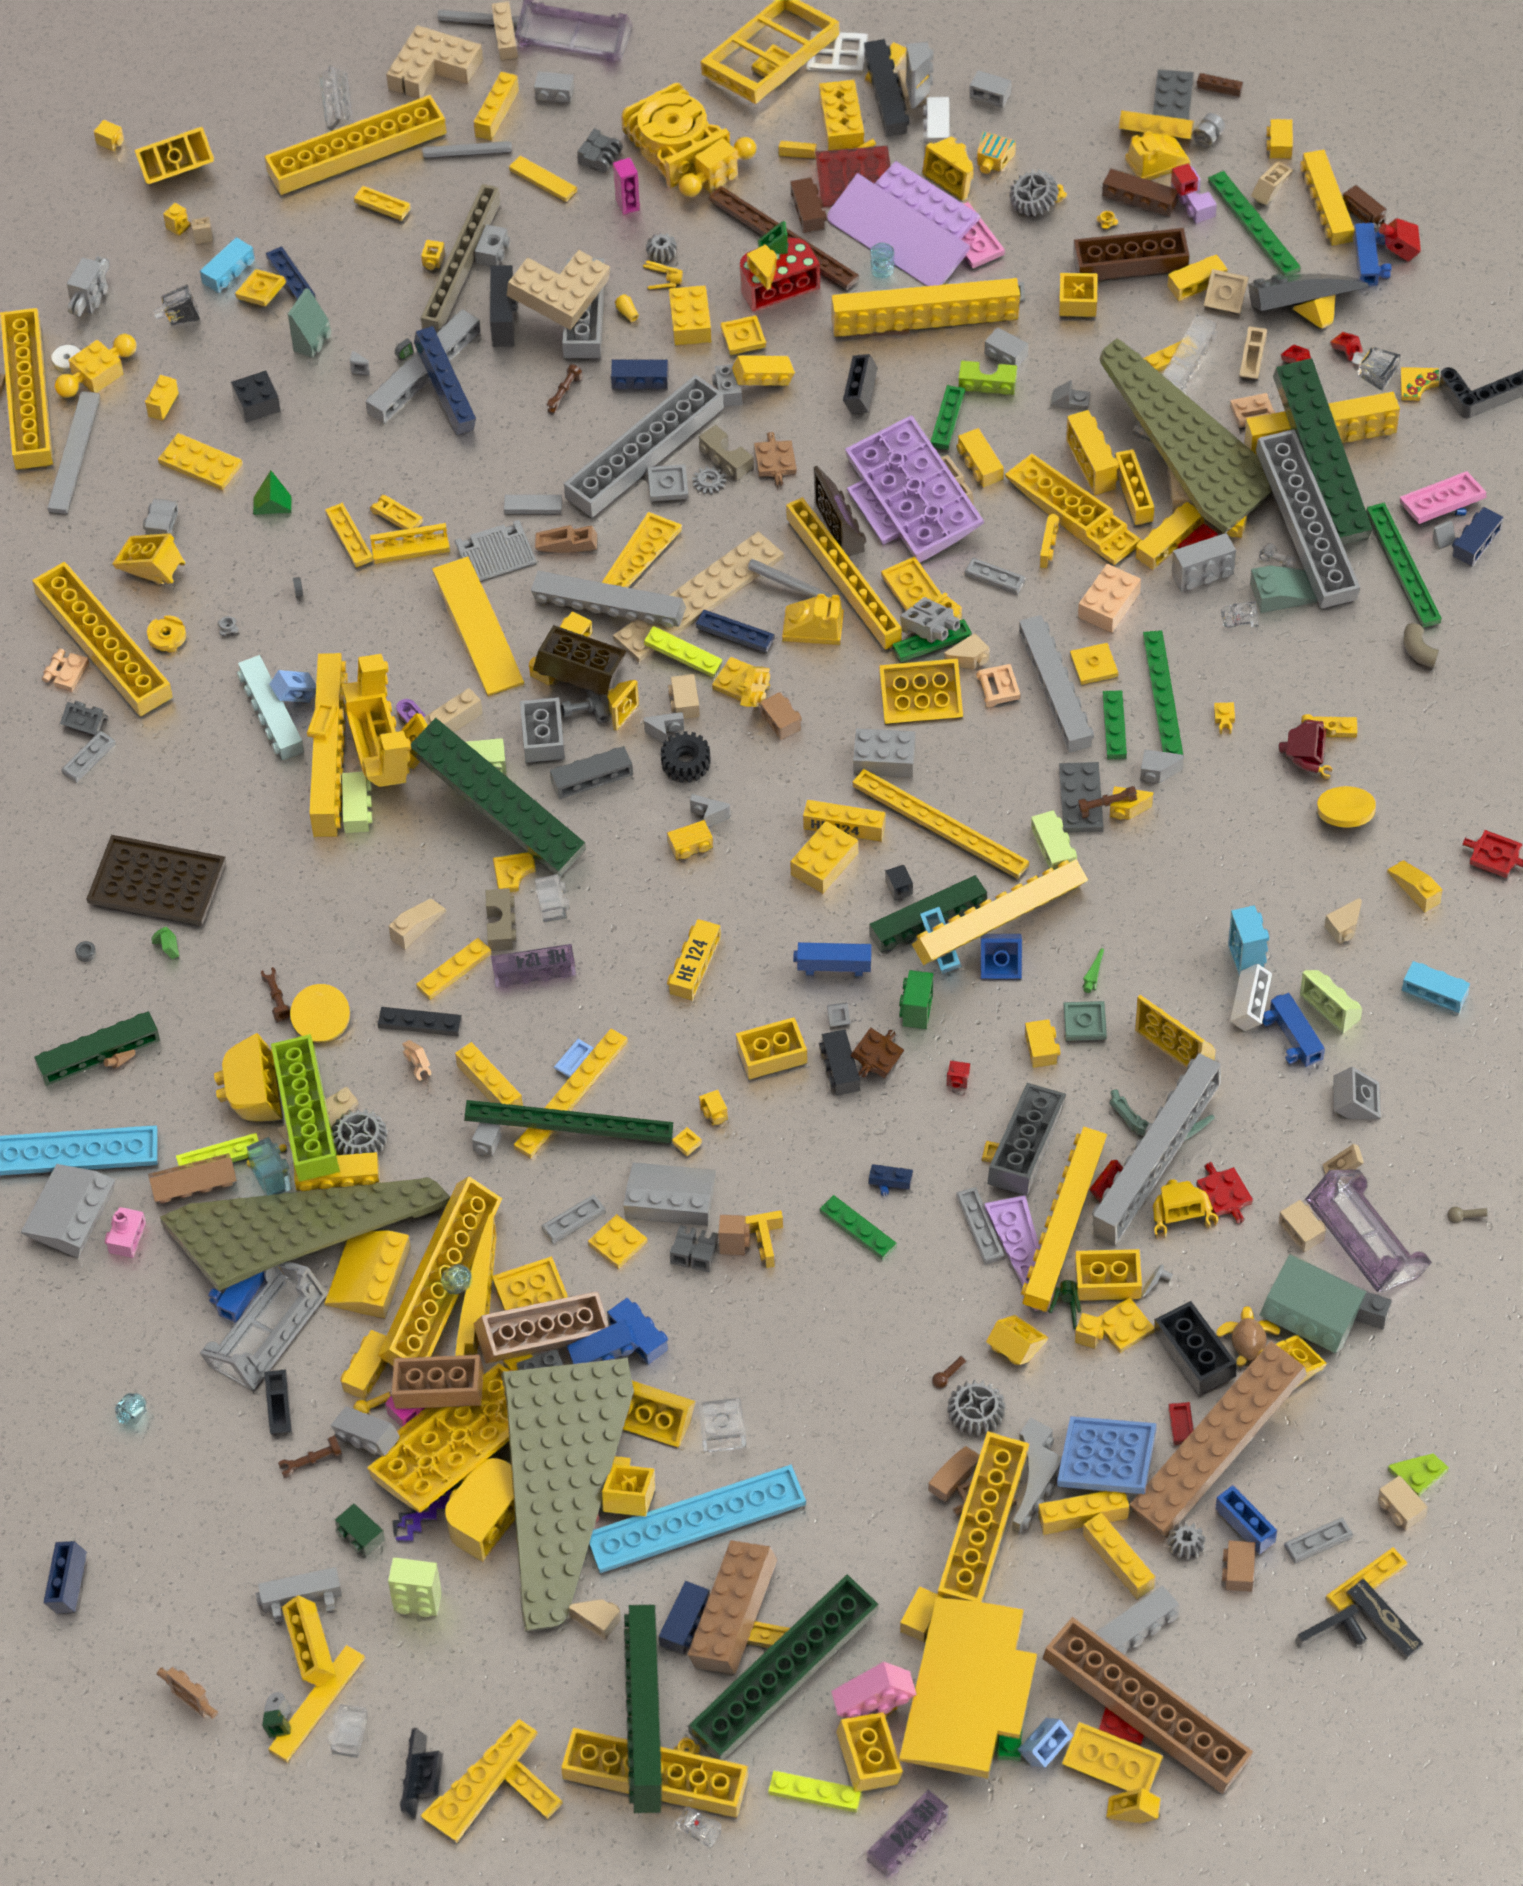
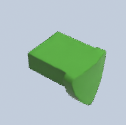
[151,927,179,959]

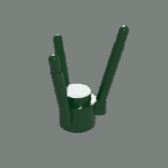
[1049,1280,1081,1330]

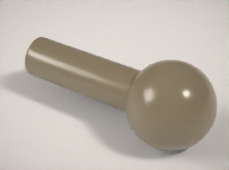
[1447,1207,1488,1223]

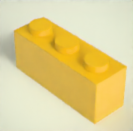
[1167,254,1228,301]
[732,356,795,386]
[956,428,1004,487]
[340,1330,388,1400]

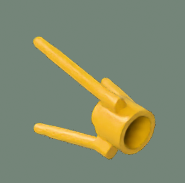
[643,260,683,289]

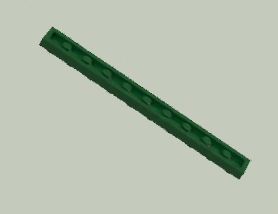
[464,1100,674,1143]

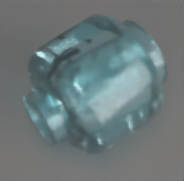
[441,1264,472,1295]
[115,1393,147,1425]

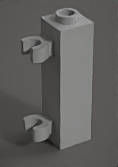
[255,1567,342,1623]

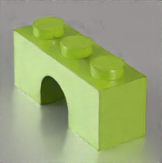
[958,361,1017,395]

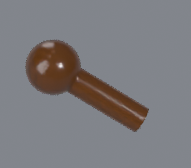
[932,1356,967,1389]

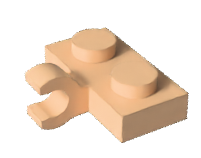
[402,1040,431,1081]

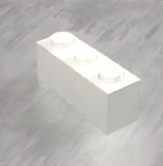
[924,97,949,145]
[1230,964,1272,1031]

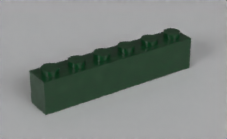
[869,875,987,953]
[34,1011,160,1086]

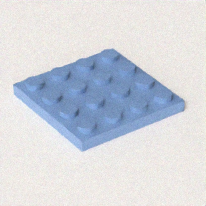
[1057,1416,1157,1494]

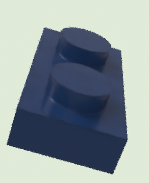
[868,1164,913,1190]

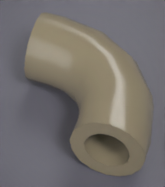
[1403,623,1439,668]

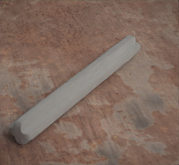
[437,10,525,27]
[422,141,512,158]
[748,559,832,598]

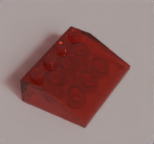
[815,145,890,207]

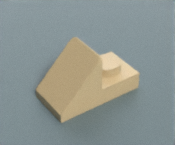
[191,217,213,244]
[1323,1144,1364,1183]

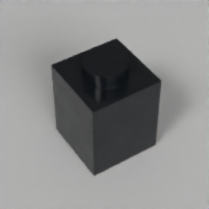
[885,864,913,900]

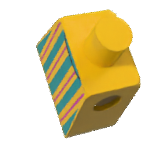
[977,131,1016,174]

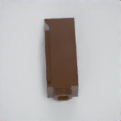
[1342,185,1387,229]

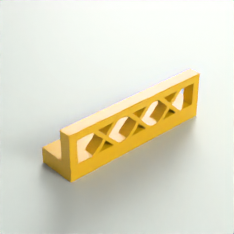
[370,523,450,564]

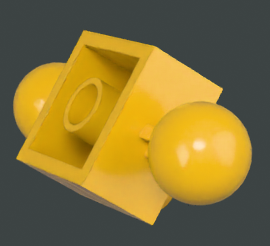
[678,137,757,197]
[54,334,137,398]

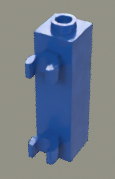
[1354,223,1392,286]
[793,942,872,977]
[1262,993,1325,1067]
[208,1271,265,1323]

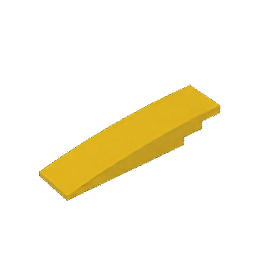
[1005,454,1141,565]
[432,557,524,696]
[455,1214,497,1356]

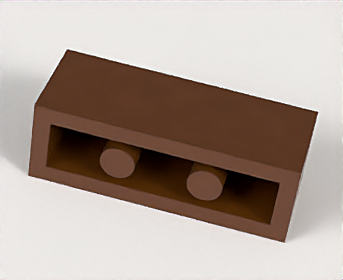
[790,177,827,233]

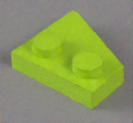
[1388,1453,1449,1496]

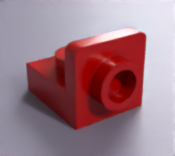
[1330,332,1363,361]
[1280,344,1311,363]
[946,1061,971,1088]

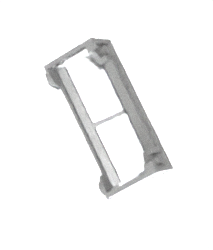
[200,1262,327,1390]

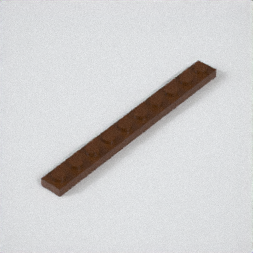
[709,186,859,290]

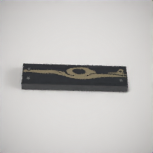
[1346,1578,1424,1660]

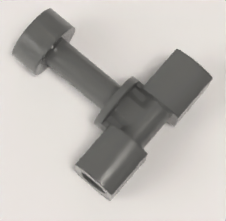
[560,689,610,723]

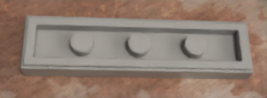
[956,1187,1005,1265]

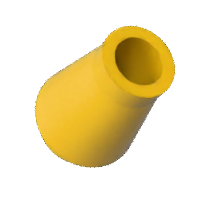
[614,294,639,322]

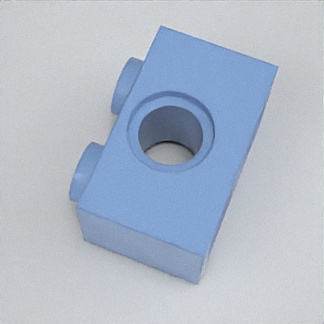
[269,670,316,703]
[1018,1718,1073,1768]

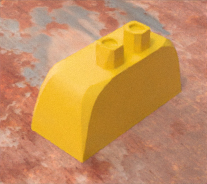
[134,127,214,184]
[214,1033,283,1121]

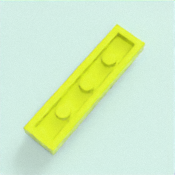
[644,626,723,678]
[176,1133,262,1166]
[768,1771,862,1813]

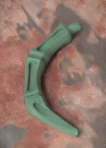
[1109,1089,1215,1142]

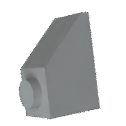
[1140,749,1184,783]

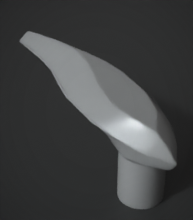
[1141,1264,1173,1298]

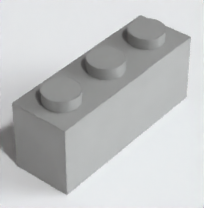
[330,1406,400,1456]

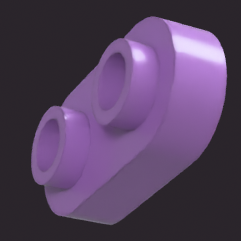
[396,699,426,724]

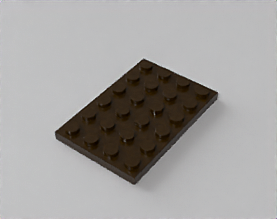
[86,834,226,926]

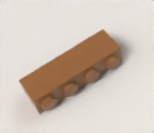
[148,1153,237,1203]

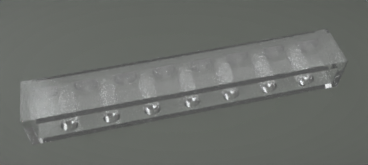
[1132,314,1218,443]

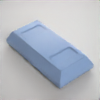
[554,1039,594,1078]

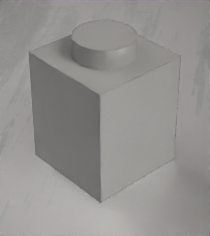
[472,1123,502,1156]

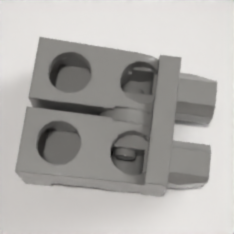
[900,597,960,643]

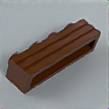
[1196,73,1243,97]

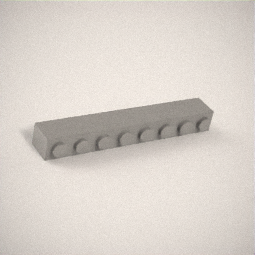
[366,309,481,424]
[531,571,686,627]
[1019,615,1094,753]

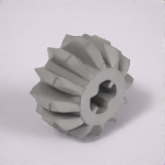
[646,232,677,264]
[1168,1522,1205,1560]

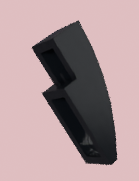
[264,1369,292,1435]

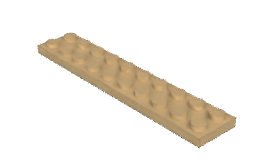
[613,531,784,662]

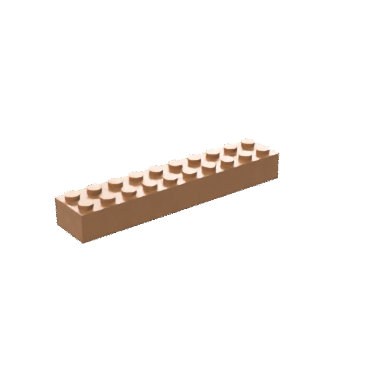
[1130,1341,1307,1538]
[1042,1617,1253,1794]

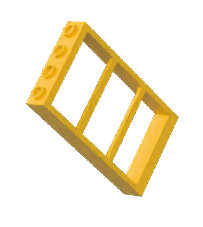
[700,0,840,104]

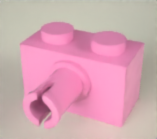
[105,1207,146,1258]

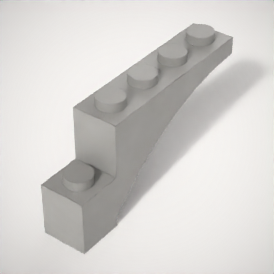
[1012,1417,1062,1535]

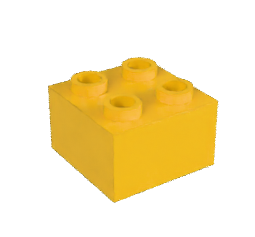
[1059,273,1097,317]
[602,1464,655,1517]

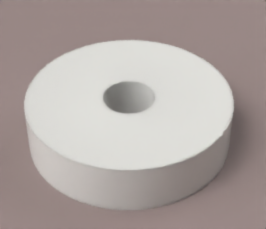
[52,345,80,373]

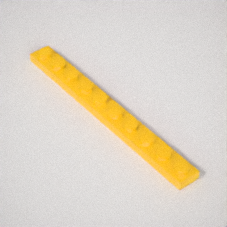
[852,769,1029,879]

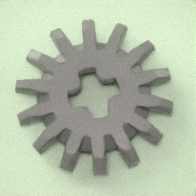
[692,466,726,494]

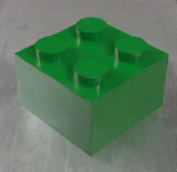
[899,970,934,1030]

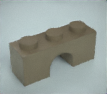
[699,424,754,481]
[485,888,517,951]

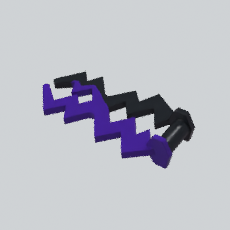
[393,1487,455,1542]

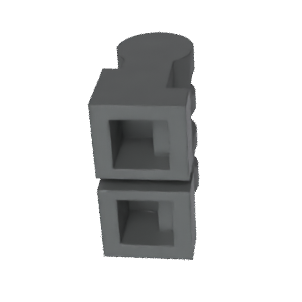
[577,128,623,172]
[670,1225,719,1272]

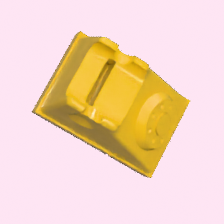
[1125,131,1191,180]
[922,136,973,201]
[112,533,185,584]
[782,594,844,645]
[1257,1335,1327,1388]

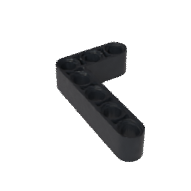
[1439,367,1523,418]

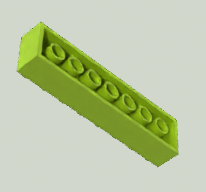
[271,1034,340,1182]

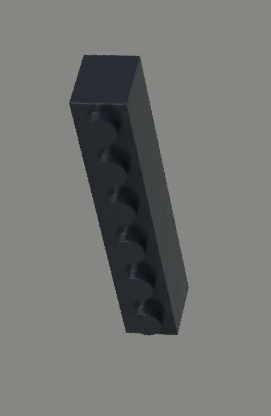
[864,39,910,137]

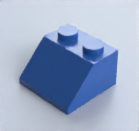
[981,934,1022,979]

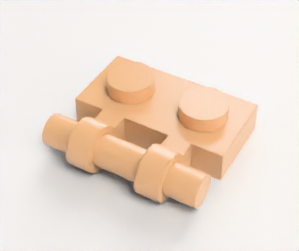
[42,648,89,692]

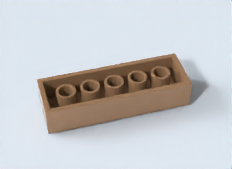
[474,1291,609,1364]
[688,1540,777,1675]

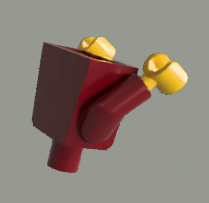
[1279,720,1336,780]

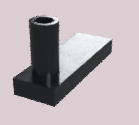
[1295,1604,1368,1648]

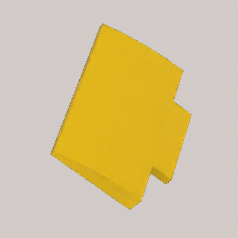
[367,1363,509,1513]
[899,1598,1037,1779]

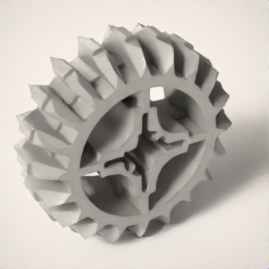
[1009,169,1059,217]
[332,1108,388,1155]
[947,1379,1006,1437]

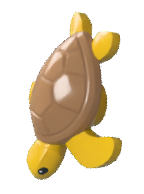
[1216,1306,1280,1367]

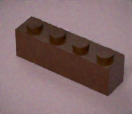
[1102,168,1179,217]

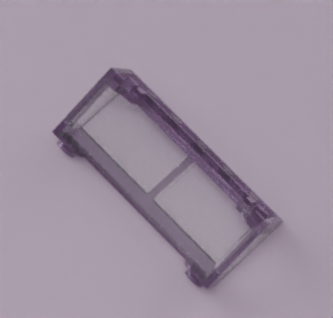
[515,0,633,62]
[1305,1169,1432,1293]

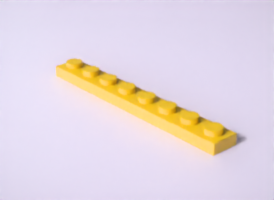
[514,1028,628,1159]

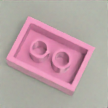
[831,1662,916,1718]

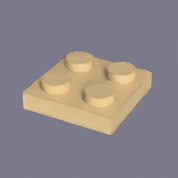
[1204,269,1249,314]

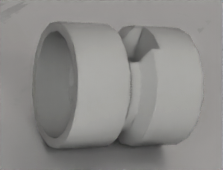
[1192,113,1225,147]

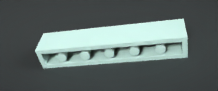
[237,655,304,761]

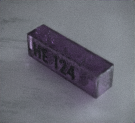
[491,944,576,987]
[867,1790,949,1878]

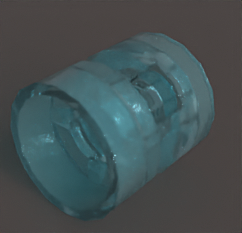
[870,243,894,278]

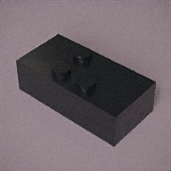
[490,265,518,347]
[1154,1301,1237,1395]

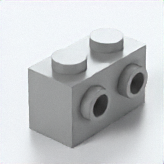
[712,364,742,407]

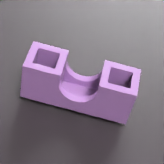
[1171,167,1217,223]

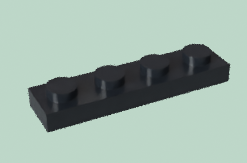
[378,1007,462,1036]

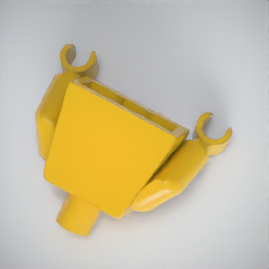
[1153,1179,1218,1239]

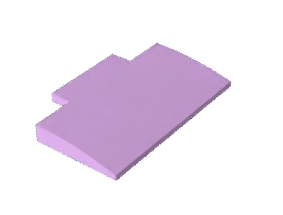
[845,415,984,563]

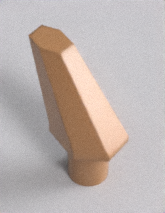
[104,1050,136,1069]

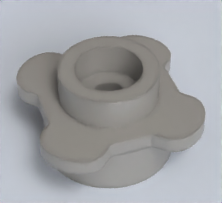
[217,616,238,636]

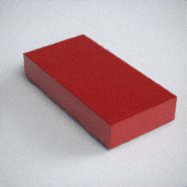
[1177,523,1218,549]
[1168,1402,1194,1445]

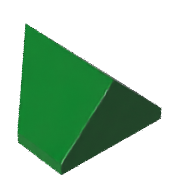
[757,221,788,255]
[253,470,292,515]

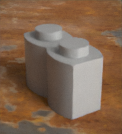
[143,498,178,535]

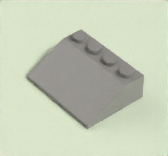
[624,1162,716,1226]
[21,1164,115,1258]

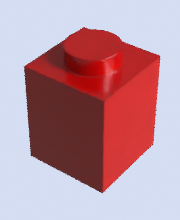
[1171,163,1198,196]

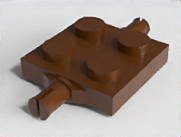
[850,1027,905,1079]

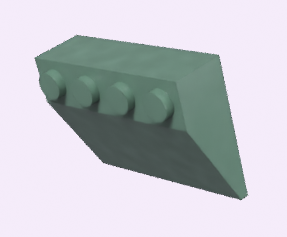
[1259,1254,1367,1353]

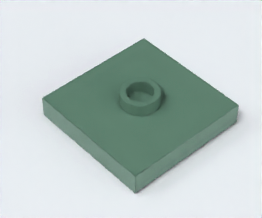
[1063,1001,1107,1041]

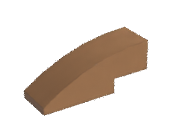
[535,525,598,553]
[928,1446,980,1502]

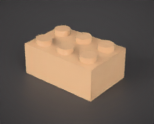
[1078,564,1141,633]

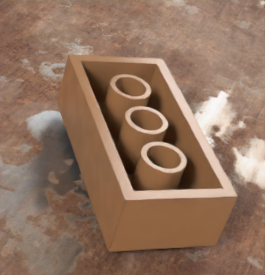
[391,1355,484,1409]

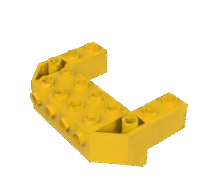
[342,654,411,787]

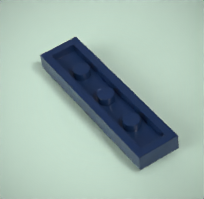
[266,246,316,301]
[696,609,775,653]

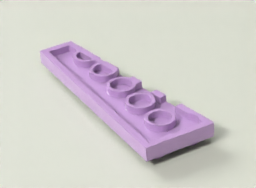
[985,1195,1056,1311]

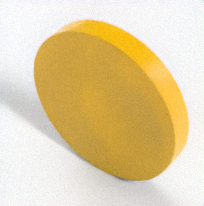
[1317,786,1376,827]
[290,984,350,1043]

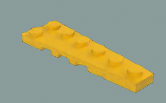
[602,512,682,588]
[421,1719,538,1843]

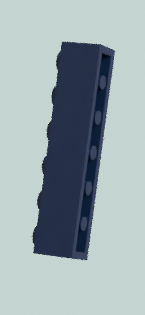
[414,326,476,435]

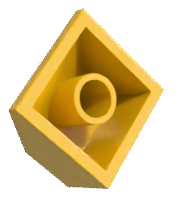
[986,1315,1049,1365]

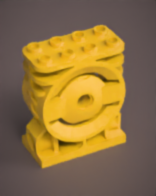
[621,83,730,189]

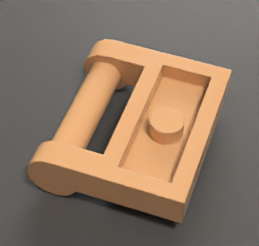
[1230,393,1276,428]
[976,664,1020,707]

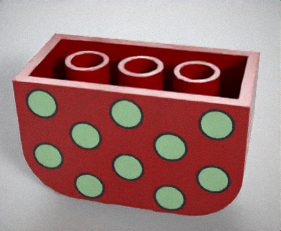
[740,238,820,312]

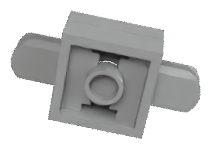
[67,256,110,316]

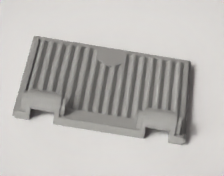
[454,520,537,581]

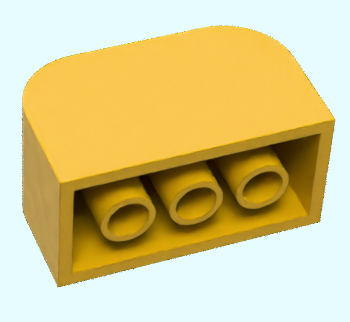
[445,1458,515,1562]

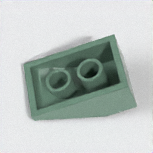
[288,288,331,358]
[1250,565,1317,613]

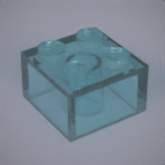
[246,1137,292,1196]

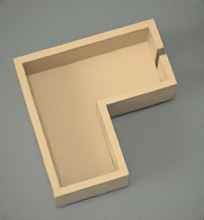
[386,25,483,99]
[507,250,610,330]

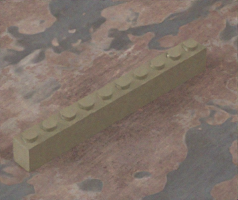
[421,184,501,333]

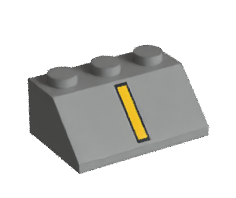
[906,42,934,108]

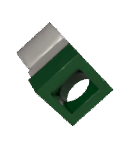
[262,1692,291,1738]

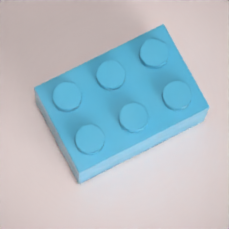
[1228,905,1269,976]

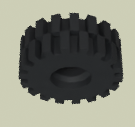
[661,731,711,783]

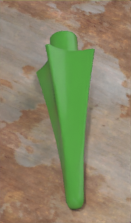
[1082,948,1104,993]

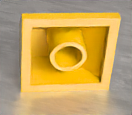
[607,680,639,731]

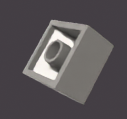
[1333,1067,1381,1119]

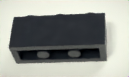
[843,354,878,414]
[818,1029,860,1096]

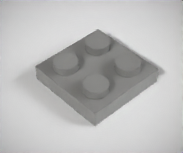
[648,464,689,502]

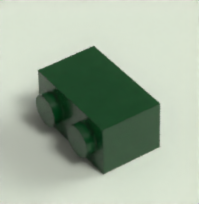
[335,1503,385,1557]

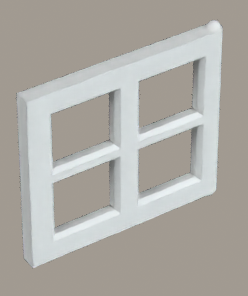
[806,30,867,74]

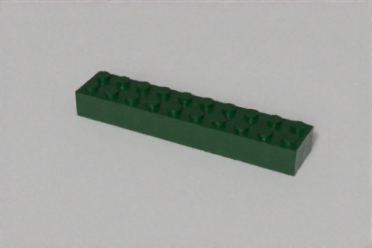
[1273,358,1373,545]
[410,717,586,878]
[688,1574,879,1760]
[624,1605,662,1813]

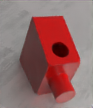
[1379,218,1421,262]

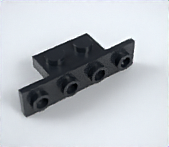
[400,1728,443,1820]

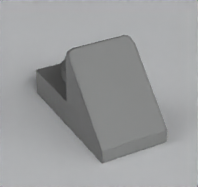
[1050,380,1091,411]
[643,712,684,743]
[690,794,731,828]

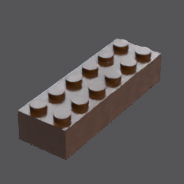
[1073,228,1190,280]

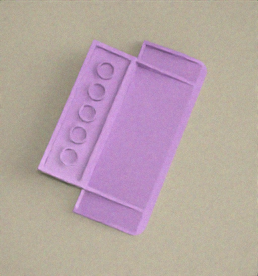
[827,161,980,286]

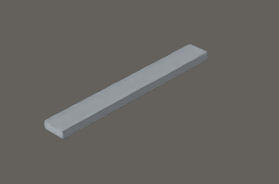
[48,391,100,514]

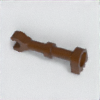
[546,364,583,414]
[1078,786,1138,818]
[261,967,291,1022]
[278,1435,342,1478]

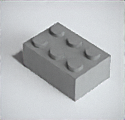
[1171,533,1236,591]
[520,697,565,763]
[853,728,915,778]

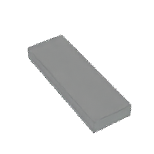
[504,495,562,514]
[965,558,1025,595]
[61,731,116,783]
[541,1194,606,1244]
[1284,1517,1353,1564]

